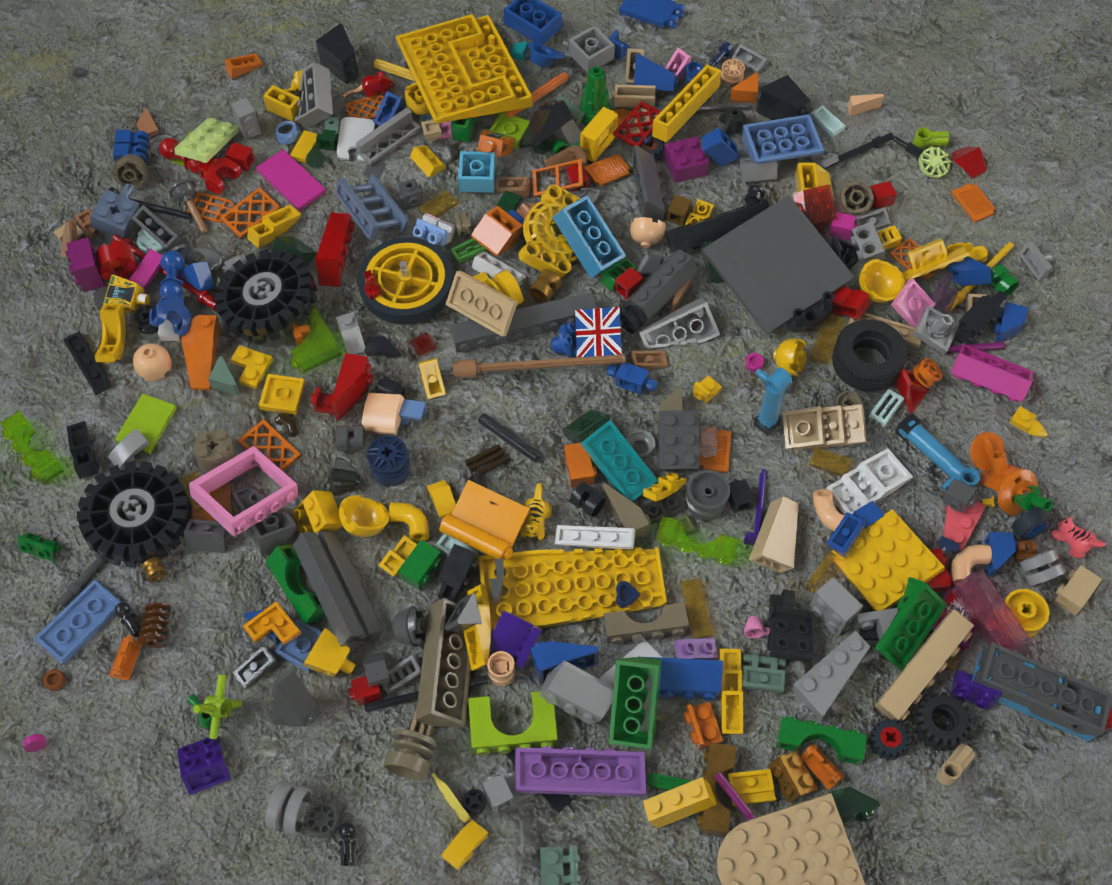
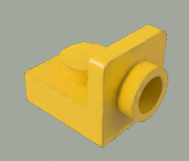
[692,375,722,404]

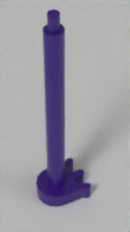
[744,469,766,546]

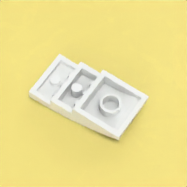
[826,448,913,515]

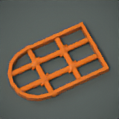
[187,191,235,223]

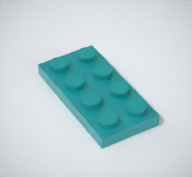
[580,420,658,502]

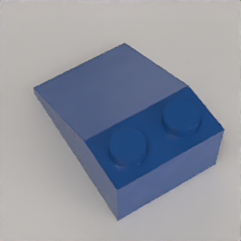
[531,641,599,684]

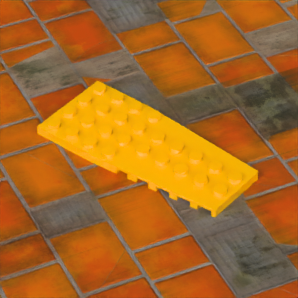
[479,547,667,633]

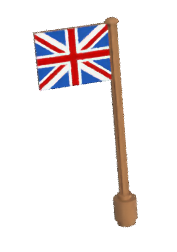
[453,307,626,378]

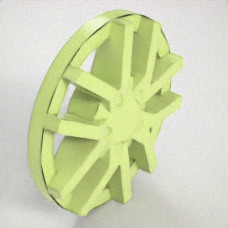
[919,146,951,178]

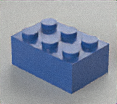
[504,0,562,45]

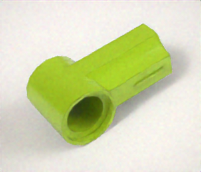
[912,127,949,150]

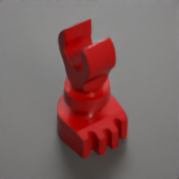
[363,269,382,299]

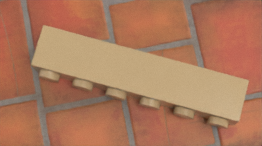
[874,609,974,721]

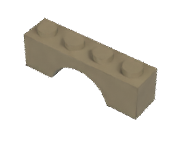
[603,602,689,645]

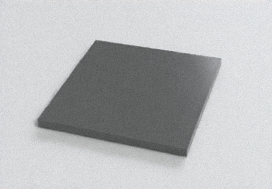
[702,195,854,336]

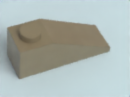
[602,483,651,538]

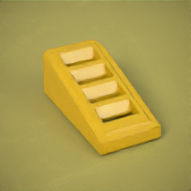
[863,225,902,254]

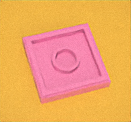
[891,278,936,328]

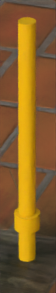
[945,242,1014,311]

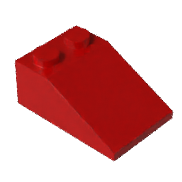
[331,353,374,421]

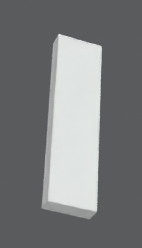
[555,525,635,549]

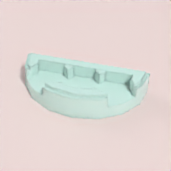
[136,228,166,254]

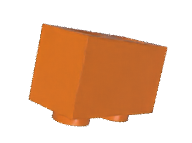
[564,443,597,488]

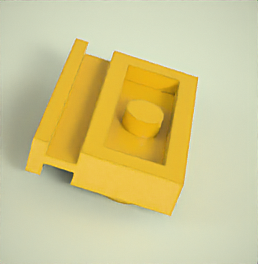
[727,769,776,807]

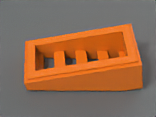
[225,53,263,79]

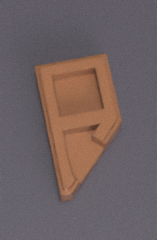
[74,209,96,241]

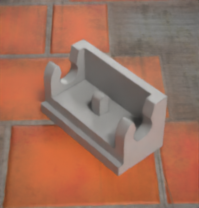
[740,157,777,182]

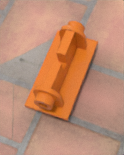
[109,635,142,681]
[800,744,845,790]

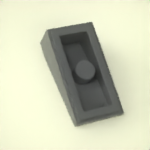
[233,645,281,688]

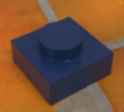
[938,536,960,554]

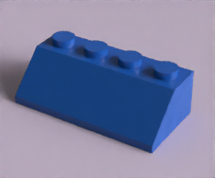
[638,656,723,701]

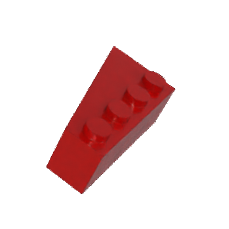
[316,212,355,287]

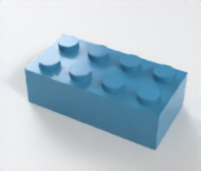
[552,195,626,278]

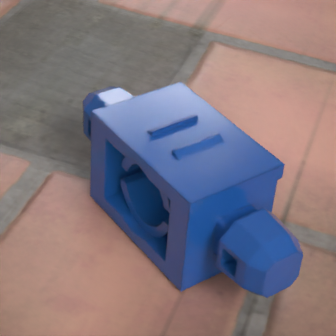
[607,362,658,395]

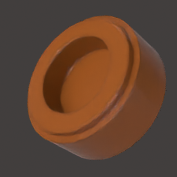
[43,669,66,692]

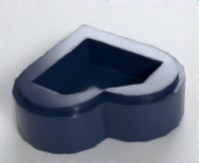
[616,581,640,609]

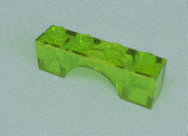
[0,411,64,484]
[656,515,740,565]

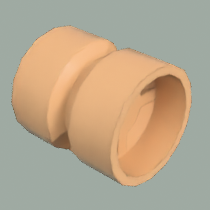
[487,651,515,687]

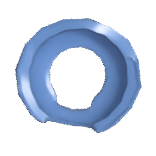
[276,121,302,144]

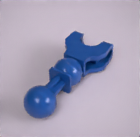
[149,250,191,336]

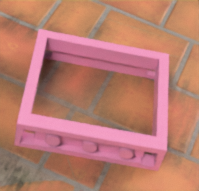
[189,446,298,537]

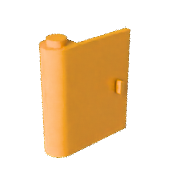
[439,480,530,561]

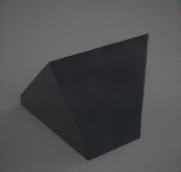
[830,236,859,271]

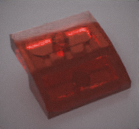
[792,185,837,225]

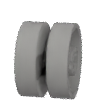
[1019,549,1065,586]

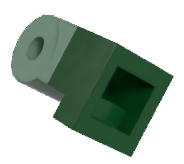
[316,117,340,151]

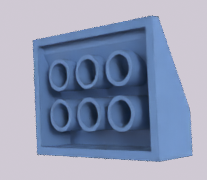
[742,114,824,164]

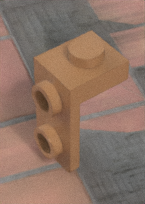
[544,145,587,176]

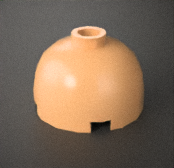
[630,217,666,248]
[133,343,172,381]

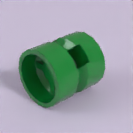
[989,264,1020,297]

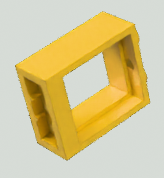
[580,107,618,163]

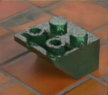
[829,786,880,828]

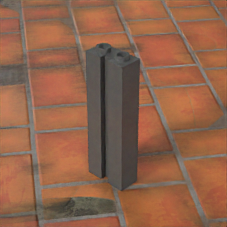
[293,531,383,647]

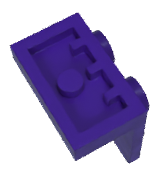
[490,611,541,668]
[949,670,1002,709]
[177,735,231,795]

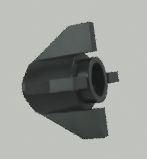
[719,108,745,136]
[329,457,360,496]

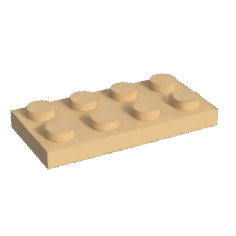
[445,271,518,337]

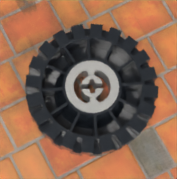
[215,249,317,343]
[77,461,191,567]

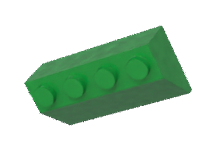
[609,657,662,749]

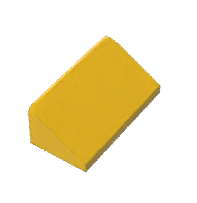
[410,145,446,177]

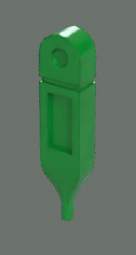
[645,773,691,791]

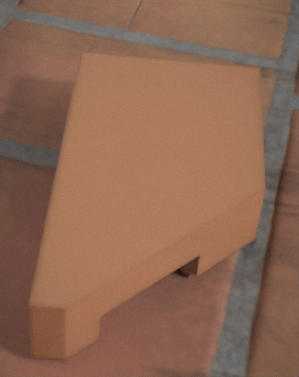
[136,109,160,137]

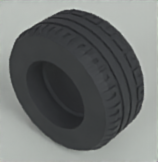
[832,319,908,392]

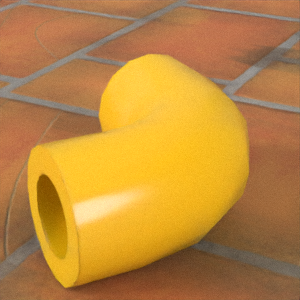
[389,502,429,542]

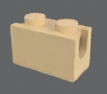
[1054,565,1102,616]

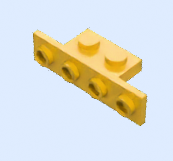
[902,238,970,283]

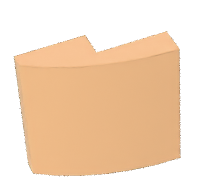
[362,393,404,435]

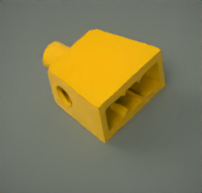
[302,628,356,677]

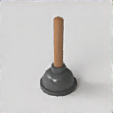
[169,179,208,234]

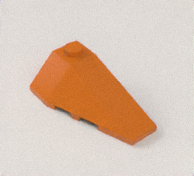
[181,315,221,390]

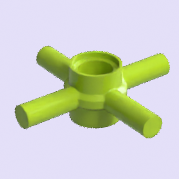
[193,674,242,739]

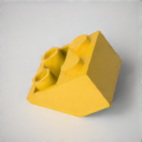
[795,163,834,204]
[291,490,343,534]

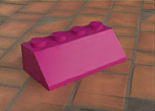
[951,344,1034,402]

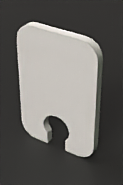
[337,117,375,162]

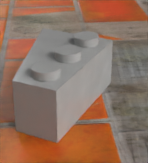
[295,62,333,127]

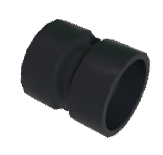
[569,482,606,518]

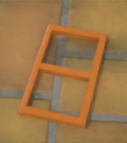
[532,159,584,197]

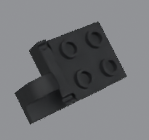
[767,589,814,662]

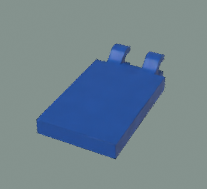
[619,0,685,29]

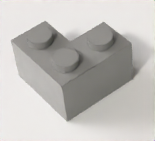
[482,771,534,818]

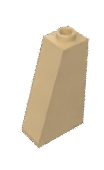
[749,497,799,573]

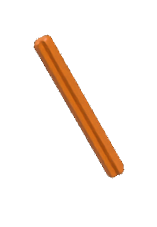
[505,72,569,118]

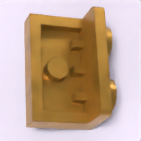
[768,750,818,803]

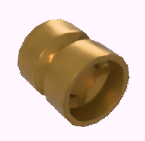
[529,269,562,303]

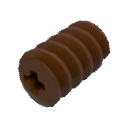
[138,602,172,648]

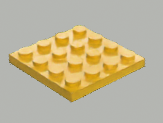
[828,509,944,611]

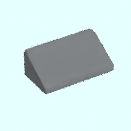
[731,44,769,74]
[855,207,891,229]

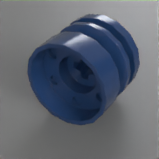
[367,435,411,486]

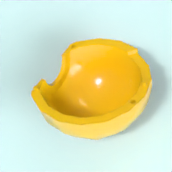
[859,259,905,303]
[339,495,389,538]

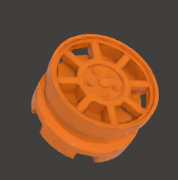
[913,358,942,388]

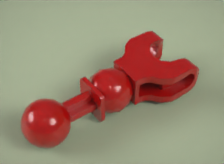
[159,138,242,195]

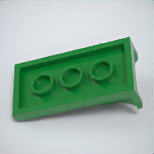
[874,577,948,671]

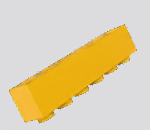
[652,65,721,142]

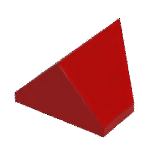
[951,147,986,178]
[895,369,930,413]

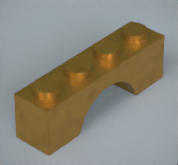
[697,743,736,837]

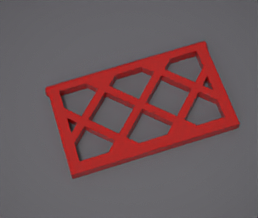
[613,101,662,147]

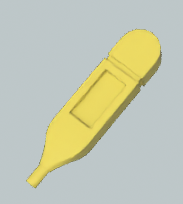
[432,773,471,823]

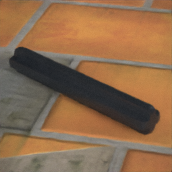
[478,413,541,462]

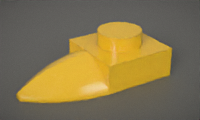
[1009,406,1048,437]

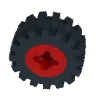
[869,719,910,761]

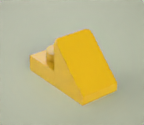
[418,358,446,399]
[427,480,456,519]

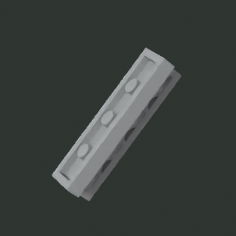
[356,107,421,165]

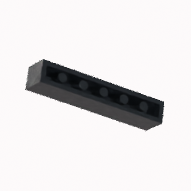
[665,200,769,253]

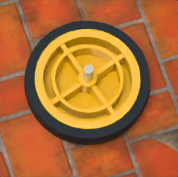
[358,237,454,324]

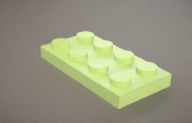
[174,118,239,163]

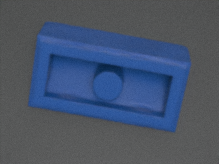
[826,512,865,558]

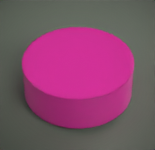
[745,353,764,372]
[23,734,46,752]

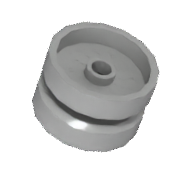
[265,780,312,836]

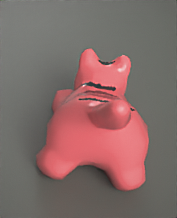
[1051,517,1106,559]

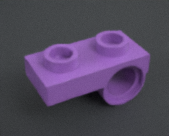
[674,638,719,660]

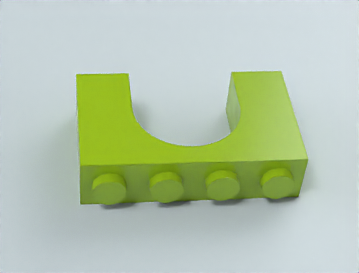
[468,691,558,756]

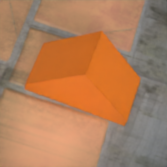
[730,72,759,104]

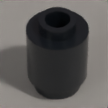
[376,377,405,396]

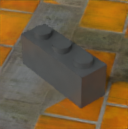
[132,205,187,251]

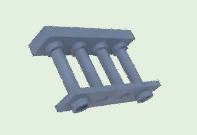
[334,174,409,240]

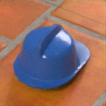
[528,42,566,67]

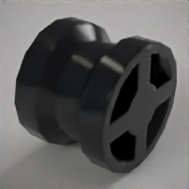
[744,185,765,204]
[463,789,486,815]

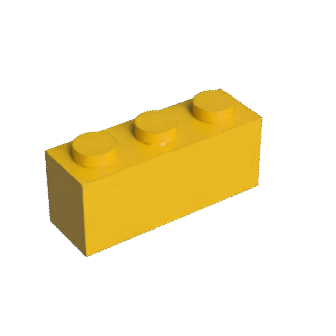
[643,777,717,829]

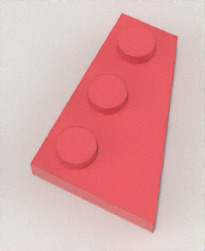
[943,501,986,553]

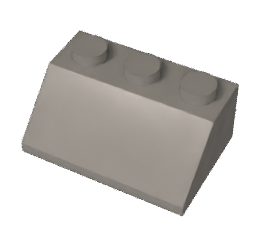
[539,660,614,725]

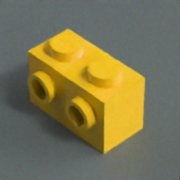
[263,85,301,122]

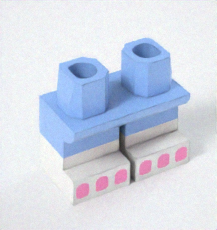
[413,213,455,247]

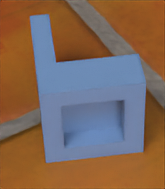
[399,399,427,425]

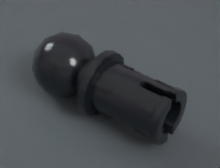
[114,602,141,638]
[338,822,356,866]

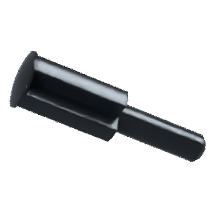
[892,136,924,158]

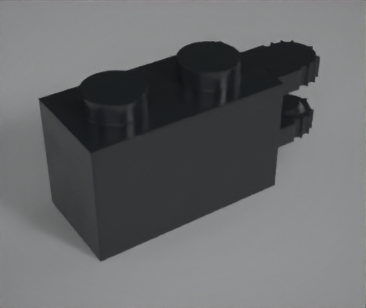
[438,543,480,603]

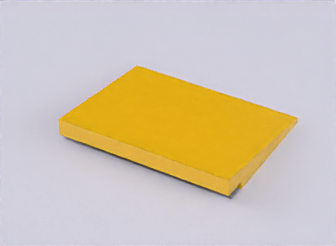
[395,14,533,124]

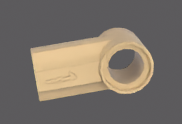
[937,743,976,786]

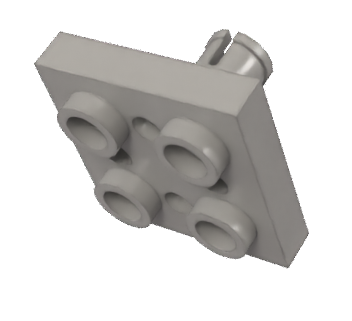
[913,305,959,354]

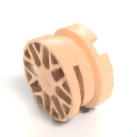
[721,59,745,85]

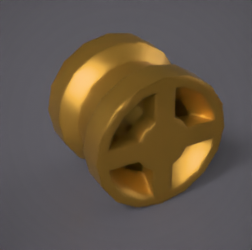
[141,557,167,582]

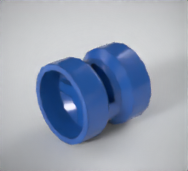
[685,62,703,84]

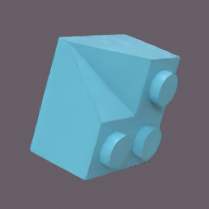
[458,151,496,193]

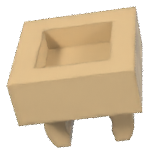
[421,120,442,142]

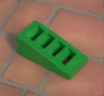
[599,258,637,291]

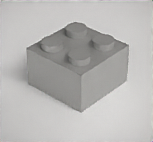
[568,25,615,73]
[809,577,863,636]

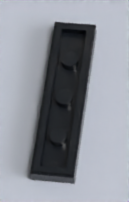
[63,331,113,395]

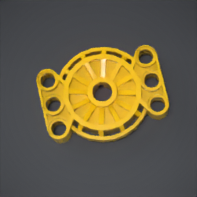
[518,185,581,279]

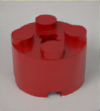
[96,241,137,280]

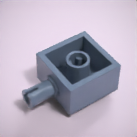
[90,184,139,239]

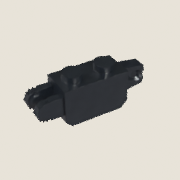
[954,291,1006,344]

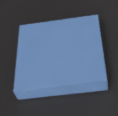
[274,618,322,673]

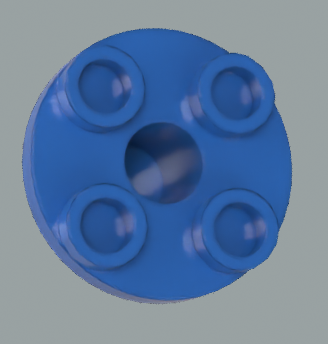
[551,322,577,358]

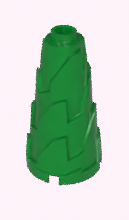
[579,67,612,125]

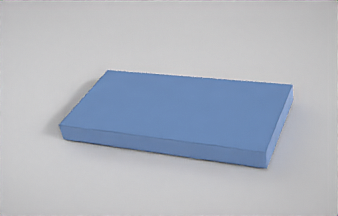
[34,580,121,665]

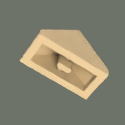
[625,48,644,83]

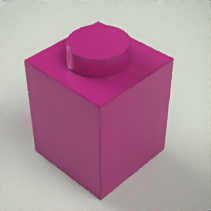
[829,212,858,241]

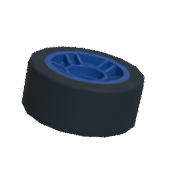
[1011,507,1053,541]

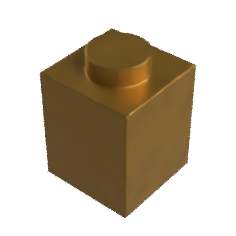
[666,195,692,226]

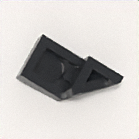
[364,336,401,358]

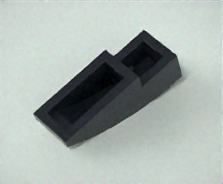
[66,421,99,479]

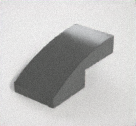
[490,558,504,606]

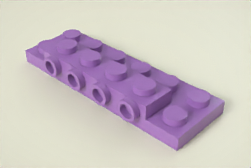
[515,746,646,797]

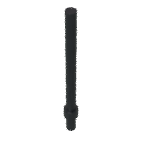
[822,133,894,169]
[364,675,488,712]

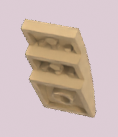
[782,404,867,450]

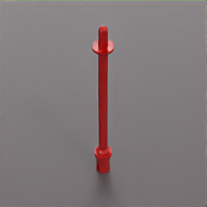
[112,234,217,311]

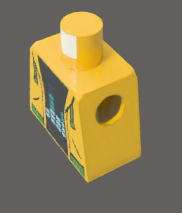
[103,275,150,313]

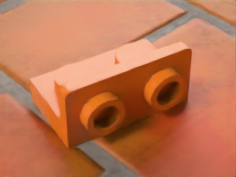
[683,702,723,750]

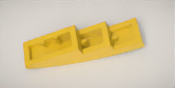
[463,585,491,671]
[719,649,743,734]

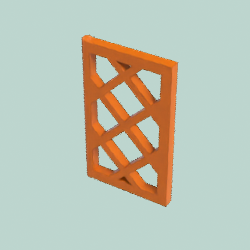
[219,187,280,239]
[237,419,301,471]

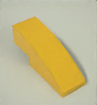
[247,204,302,249]

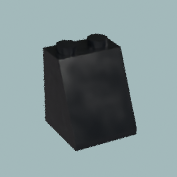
[316,23,359,85]
[756,75,812,120]

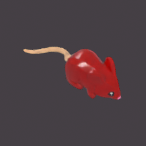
[343,71,395,98]

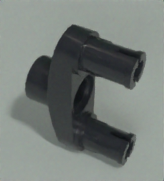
[788,291,835,333]

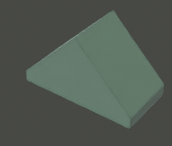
[208,356,240,395]

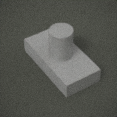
[1019,241,1052,281]

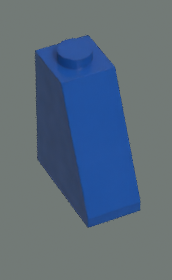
[634,54,678,91]

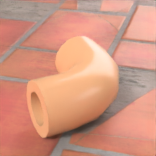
[813,489,845,531]
[951,544,992,586]

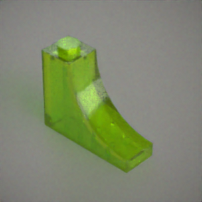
[290,305,341,374]

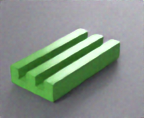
[450,239,488,265]

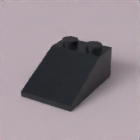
[519,99,574,148]

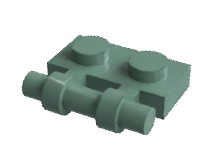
[742,652,786,693]
[540,846,582,885]

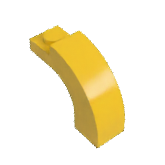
[95,303,126,364]

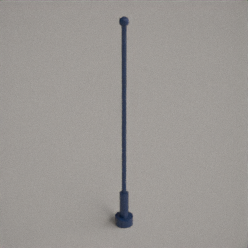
[644,42,734,144]

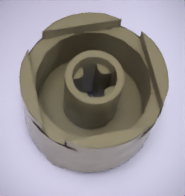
[193,430,237,473]

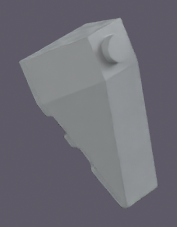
[639,297,720,349]

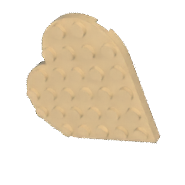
[717,792,865,885]

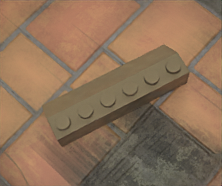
[416,598,471,727]

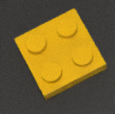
[259,374,305,415]

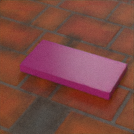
[256,149,326,211]

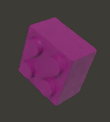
[663,136,709,183]
[65,237,105,292]

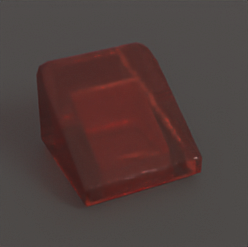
[409,332,435,356]

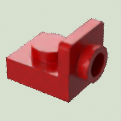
[310,387,334,415]

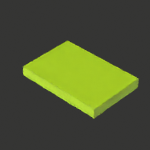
[114,393,177,455]

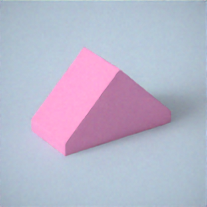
[665,48,691,81]

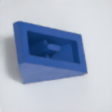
[178,261,215,291]

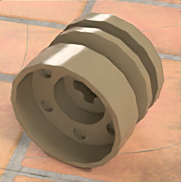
[383,729,437,781]

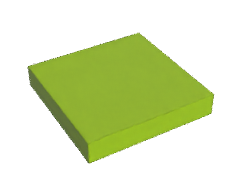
[490,112,530,149]

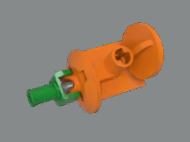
[970,431,1053,516]

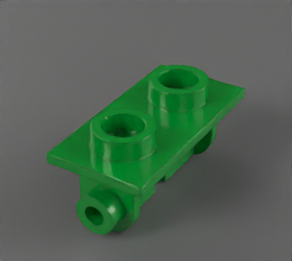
[17,532,61,562]

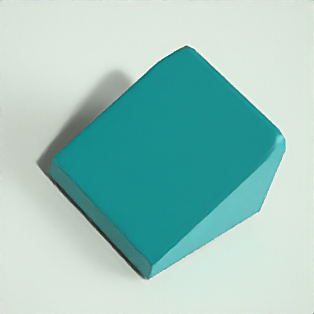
[509,41,529,61]

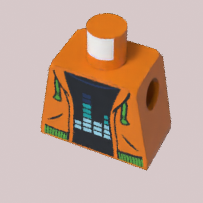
[477,129,515,157]

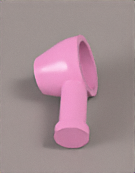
[744,616,770,638]

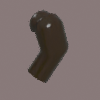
[275,413,298,437]

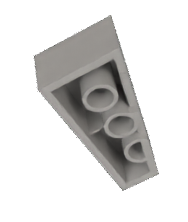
[792,631,870,722]

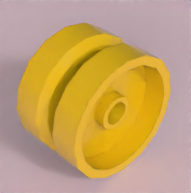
[996,589,1050,641]

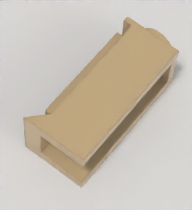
[611,84,656,109]

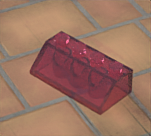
[951,570,1031,651]

